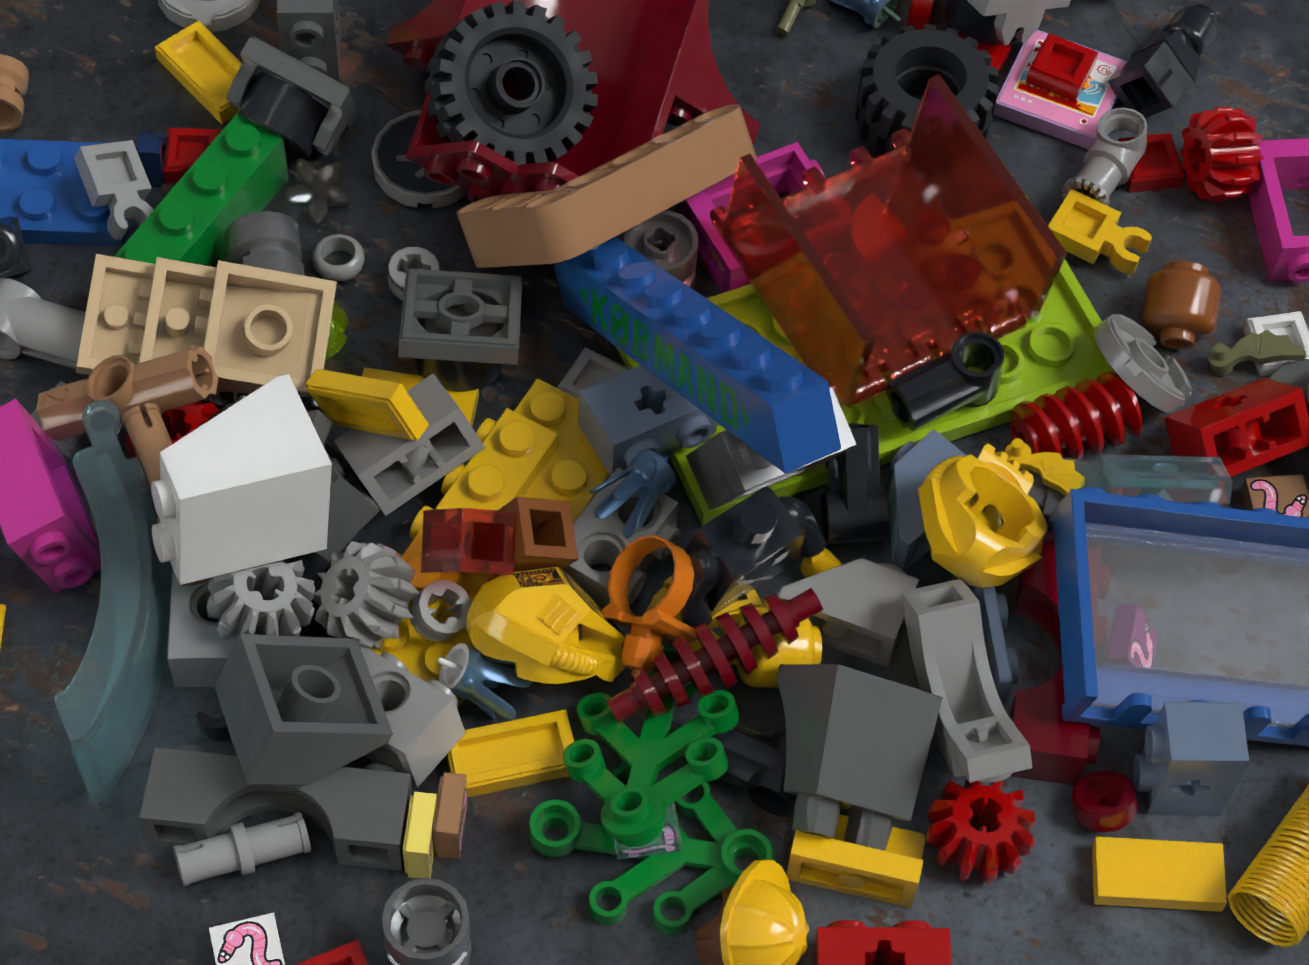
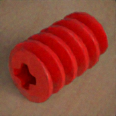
[1010,371,1142,471]

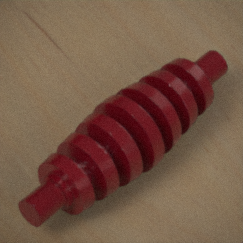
[606,588,823,723]

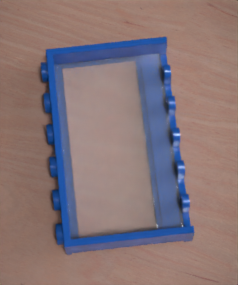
[1049,487,1309,746]

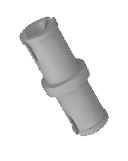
[173,812,311,887]

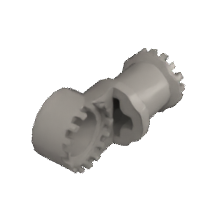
[1061,108,1147,206]

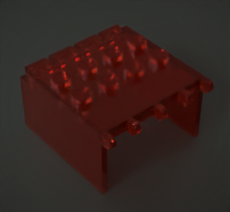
[710,74,1067,408]

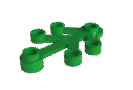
[563,646,739,847]
[529,764,778,936]

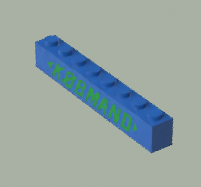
[554,237,841,474]

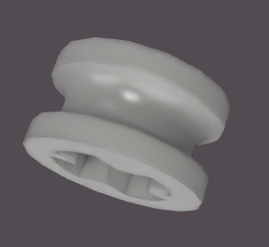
[388,247,439,301]
[409,579,471,642]

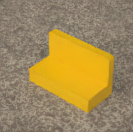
[786,814,925,908]

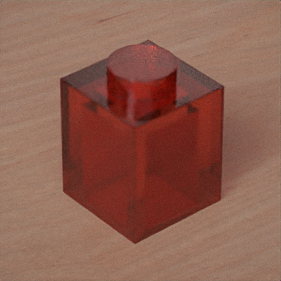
[421,508,516,576]

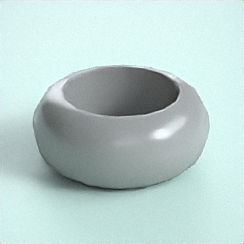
[312,234,365,282]

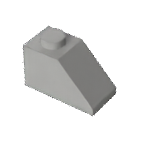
[778,558,919,668]

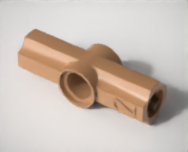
[36,346,218,441]

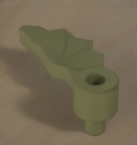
[1208,330,1306,377]

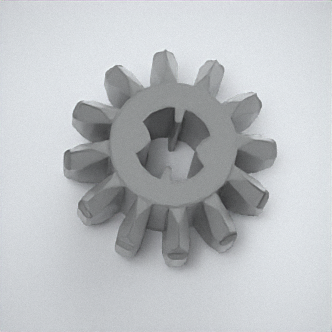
[313,541,420,649]
[206,560,315,638]

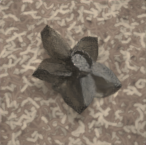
[283,158,350,225]

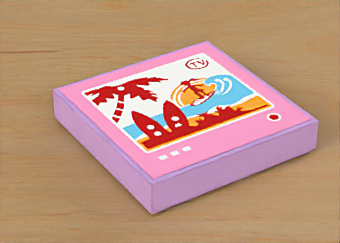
[993,29,1128,149]

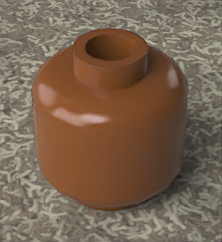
[1142,261,1221,350]

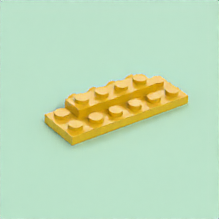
[368,378,611,709]

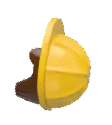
[695,859,810,965]

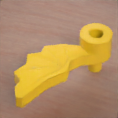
[1005,438,1085,496]

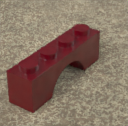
[1008,533,1110,785]

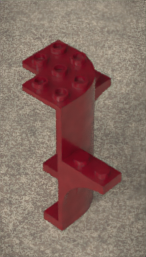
[385,0,761,202]

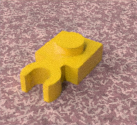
[1047,188,1152,275]

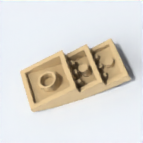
[76,254,337,397]

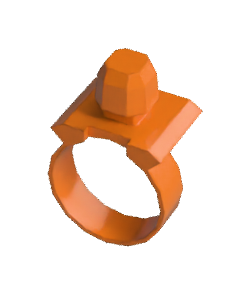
[601,535,697,674]

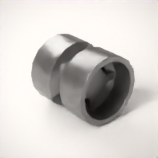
[624,210,698,290]
[225,211,305,276]
[382,878,471,965]

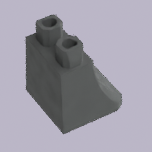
[776,664,943,851]

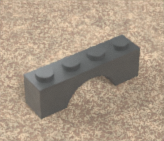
[139,744,413,871]

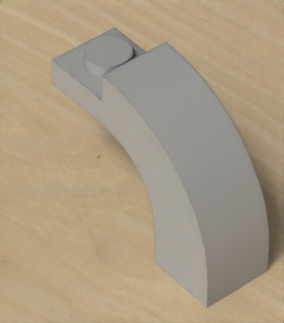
[901,579,1032,783]

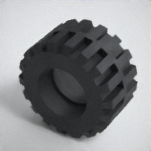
[855,24,999,173]

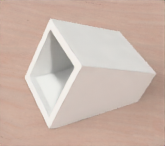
[151,374,332,585]

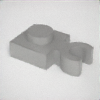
[74,140,153,240]

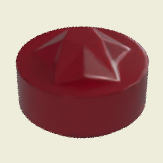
[1072,771,1138,833]

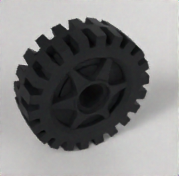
[425,1,598,165]

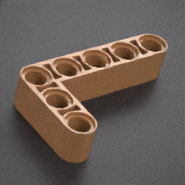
[456,105,757,268]

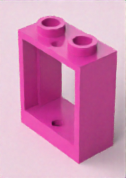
[1248,138,1309,283]
[676,142,852,293]
[0,399,110,594]

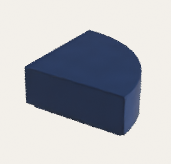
[136,131,167,187]

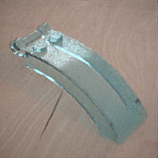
[54,400,166,804]

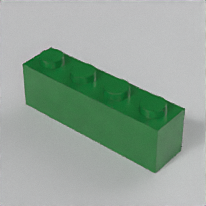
[114,114,289,267]

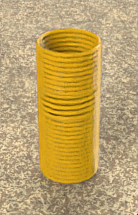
[1228,784,1309,947]

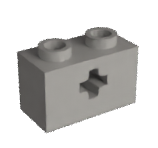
[334,374,485,516]

